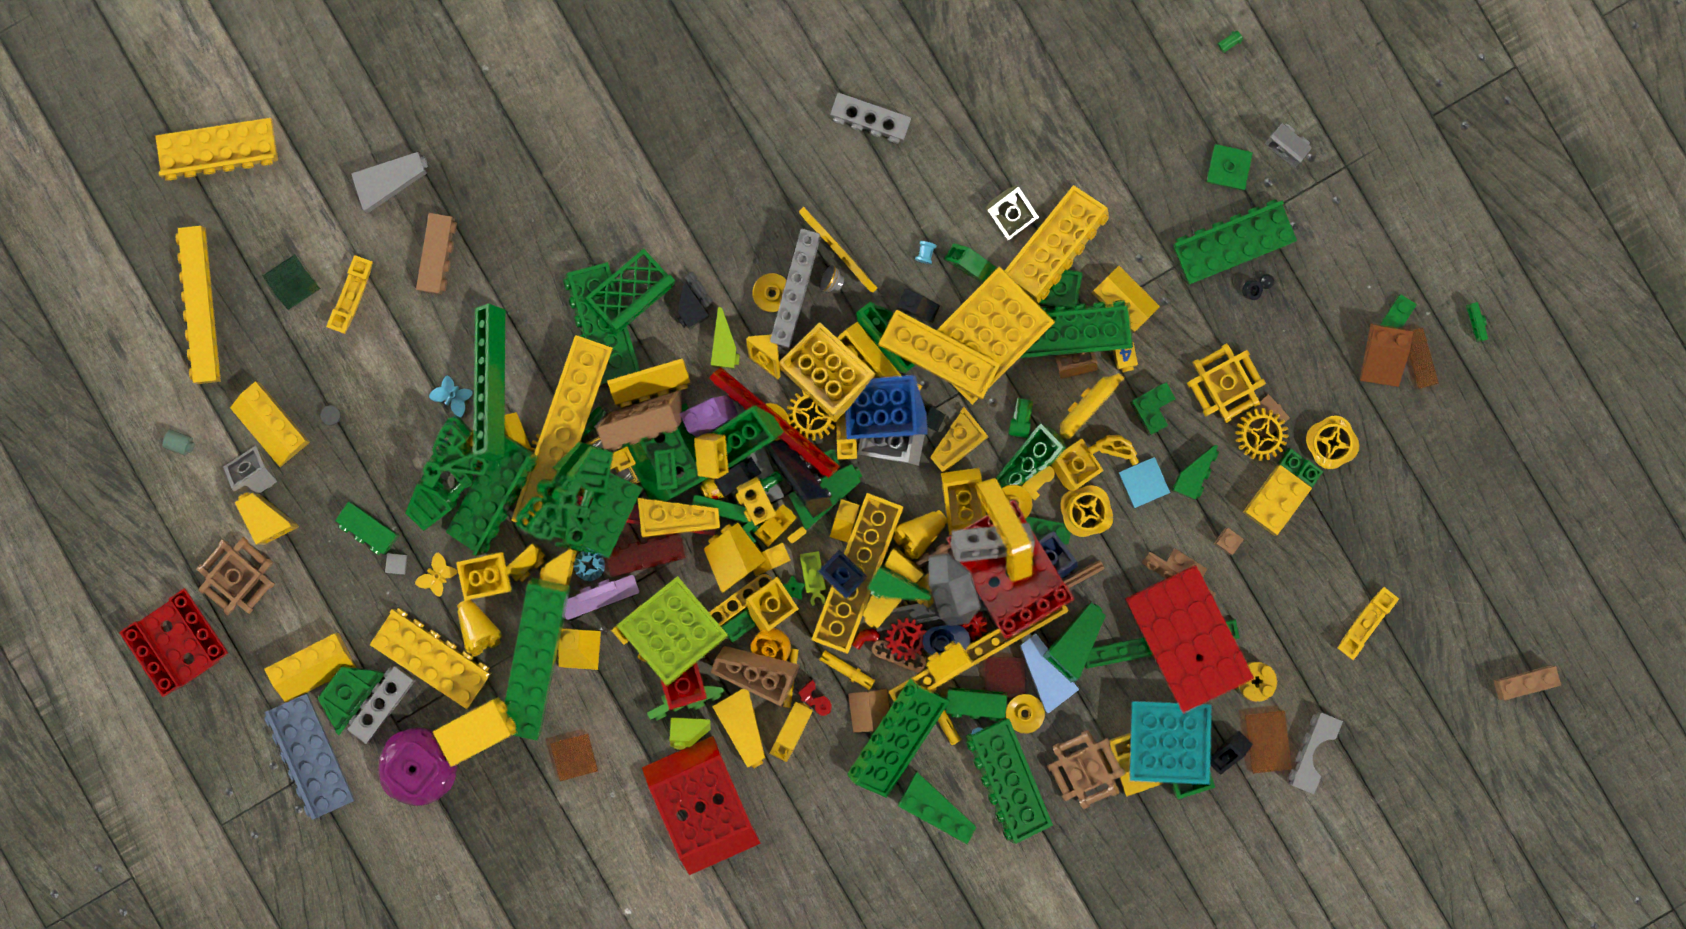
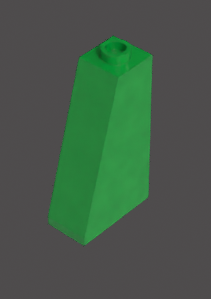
[789,464,862,530]
[1043,602,1106,683]

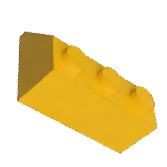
[1092,266,1160,334]

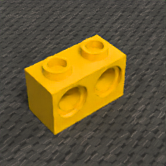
[735,477,776,525]

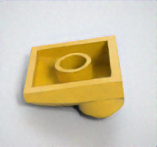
[1051,439,1104,492]
[506,544,546,582]

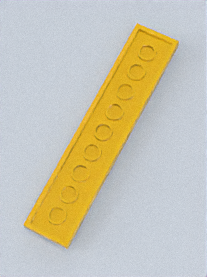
[511,335,613,525]

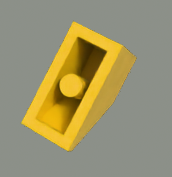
[830,499,860,543]
[753,543,791,576]

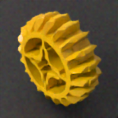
[787,390,838,441]
[1235,408,1289,461]

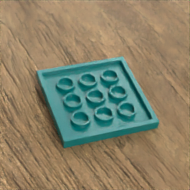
[1129,702,1211,784]

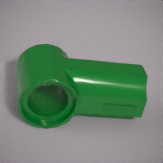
[1008,398,1033,439]

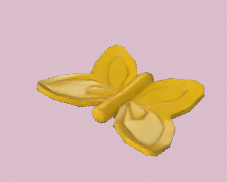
[415,552,458,596]

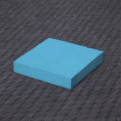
[1119,457,1170,508]

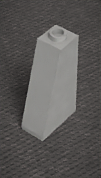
[351,152,428,213]

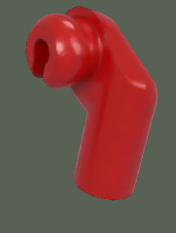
[852,629,880,650]

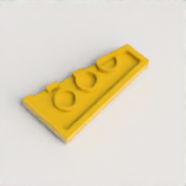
[638,498,720,537]

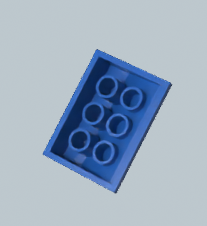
[845,375,928,439]

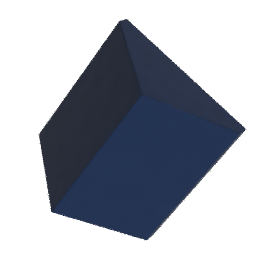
[818,550,868,599]

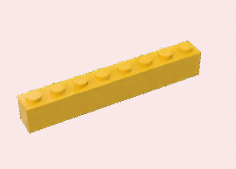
[176,226,221,384]

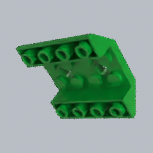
[621,403,709,502]

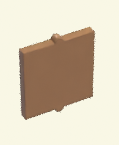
[1244,394,1290,438]

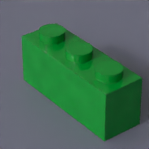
[335,502,400,555]
[946,687,1007,721]

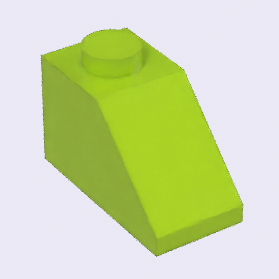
[670,718,711,749]

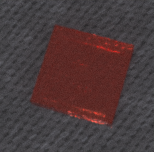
[985,657,1025,697]

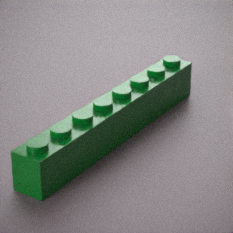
[473,303,506,461]

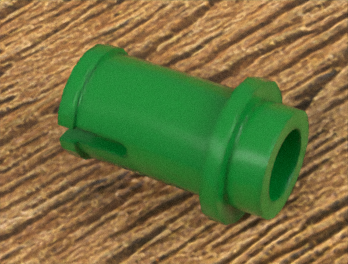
[1217,30,1243,53]
[759,470,783,492]

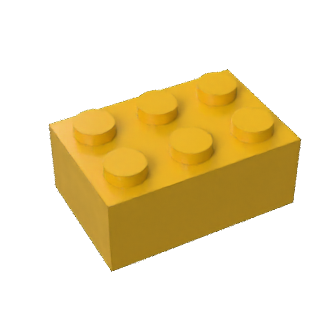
[1242,465,1312,536]

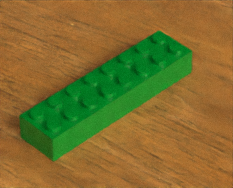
[505,578,570,741]

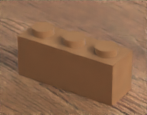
[1493,666,1561,700]

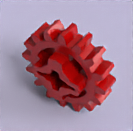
[885,617,926,661]

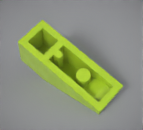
[711,307,740,369]

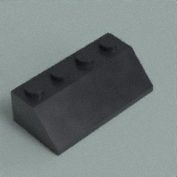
[765,441,833,518]

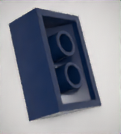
[1032,531,1078,578]

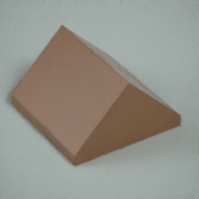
[848,688,890,733]

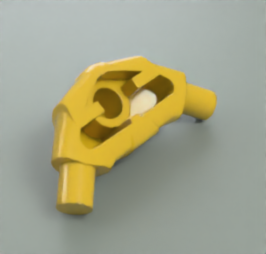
[1088,435,1139,466]

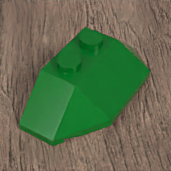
[856,302,916,373]

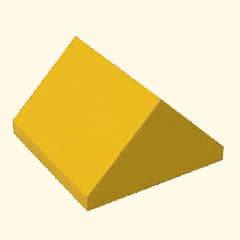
[746,334,781,379]

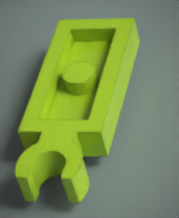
[800,551,826,606]

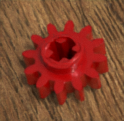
[959,611,987,641]

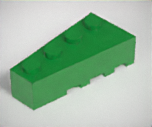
[898,770,977,844]

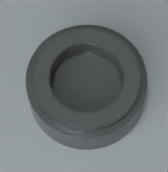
[320,405,341,425]

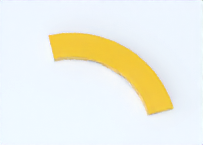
[799,207,878,292]

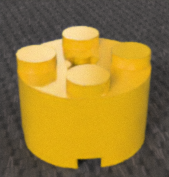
[1236,661,1277,701]

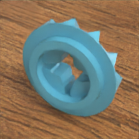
[573,551,605,581]

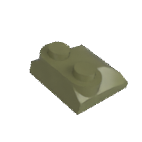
[985,186,1039,240]

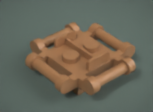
[197,537,275,616]
[1047,730,1125,809]

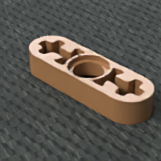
[872,640,926,672]

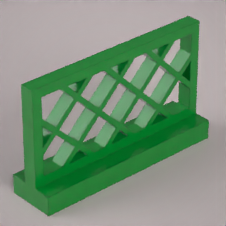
[585,249,675,335]

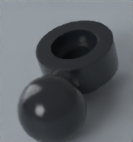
[1242,274,1274,300]

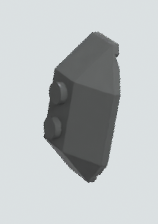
[929,553,981,626]

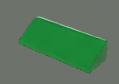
[692,495,749,522]

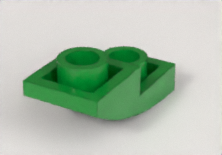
[1278,448,1324,487]

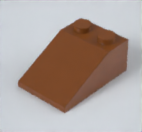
[1360,323,1413,387]

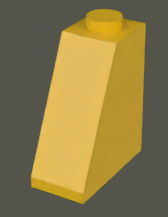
[769,702,813,762]

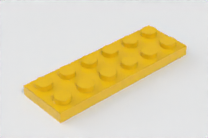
[878,309,1000,400]

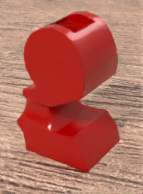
[798,678,832,716]

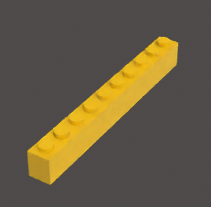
[888,605,1068,701]

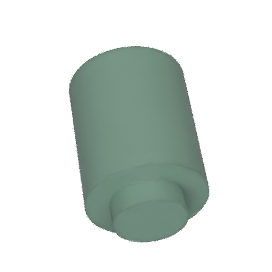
[162,429,195,456]

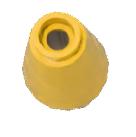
[893,510,948,560]
[457,599,502,657]

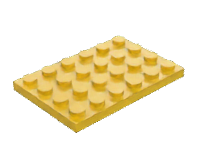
[937,267,1055,405]

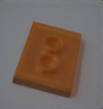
[1245,710,1292,774]

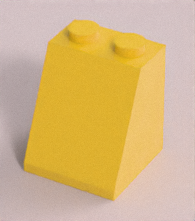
[235,492,299,545]
[704,523,766,593]

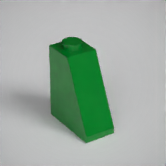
[943,243,997,284]

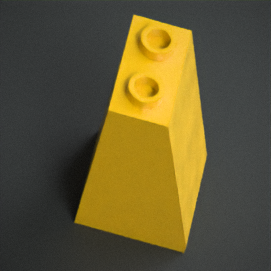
[433,697,517,767]

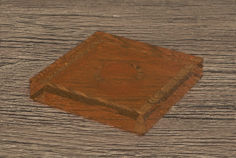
[550,733,598,781]

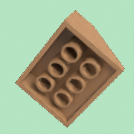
[596,390,682,450]

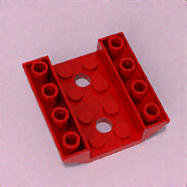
[119,588,229,697]

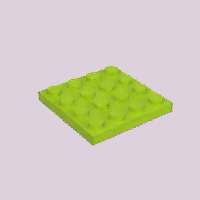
[617,576,728,686]

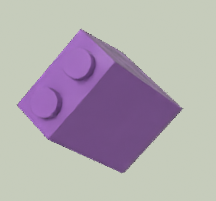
[680,395,738,437]

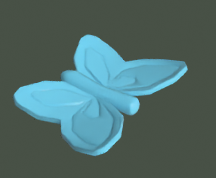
[429,376,473,417]

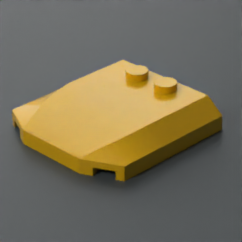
[1059,373,1124,441]

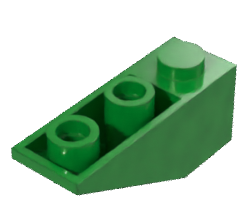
[1172,445,1219,500]

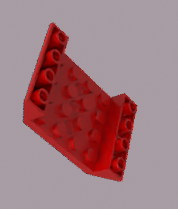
[947,500,1075,639]
[642,736,761,875]

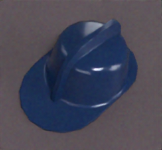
[922,625,970,655]

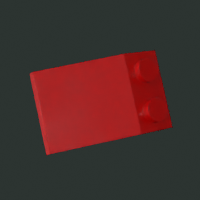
[660,662,707,710]

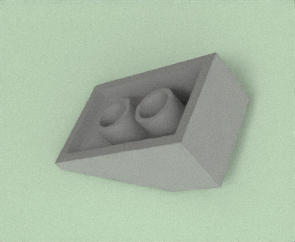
[857,434,925,466]

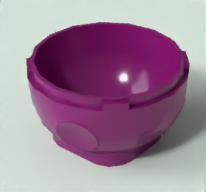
[378,727,458,806]

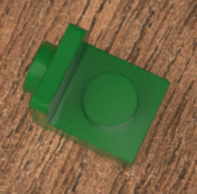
[742,520,762,543]

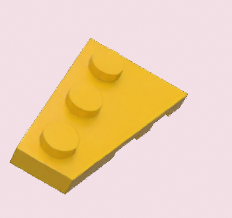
[930,407,988,473]

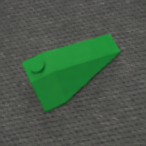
[996,423,1066,488]

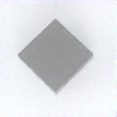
[385,553,408,575]

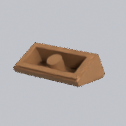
[1055,352,1098,379]

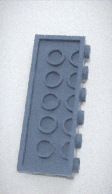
[264,693,355,820]

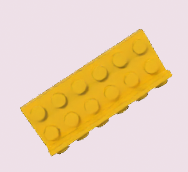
[155,118,278,181]
[1005,185,1109,303]
[370,608,492,709]

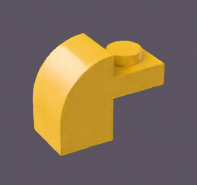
[755,504,797,547]

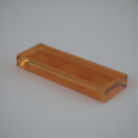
[1409,328,1439,389]

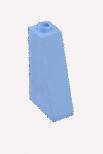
[1019,633,1079,713]

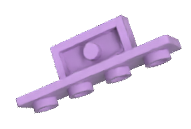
[565,575,640,620]

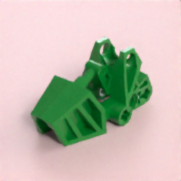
[405,416,489,531]
[516,442,613,545]

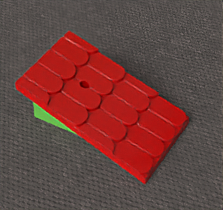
[1125,565,1255,713]

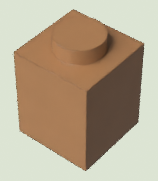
[1214,528,1244,555]

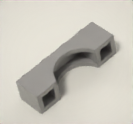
[1288,712,1343,794]

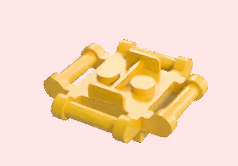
[1187,343,1266,423]

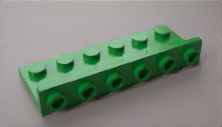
[1173,199,1297,285]
[563,262,640,386]
[1020,300,1133,358]
[446,434,538,557]
[847,678,950,798]
[966,718,1053,844]

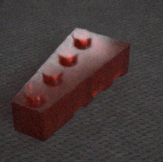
[606,533,688,577]

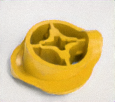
[1306,416,1359,469]
[1060,485,1113,537]

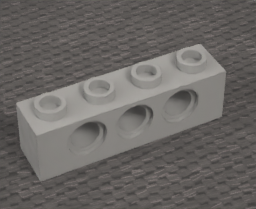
[830,93,911,144]
[950,523,1035,562]
[347,666,416,744]

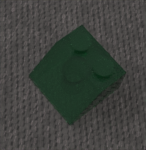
[262,254,321,310]

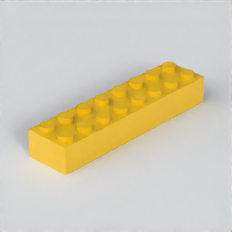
[811,493,903,654]

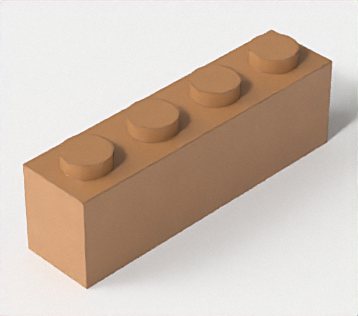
[416,213,457,295]

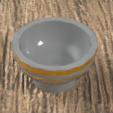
[820,265,844,292]

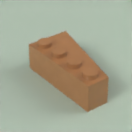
[710,646,800,706]

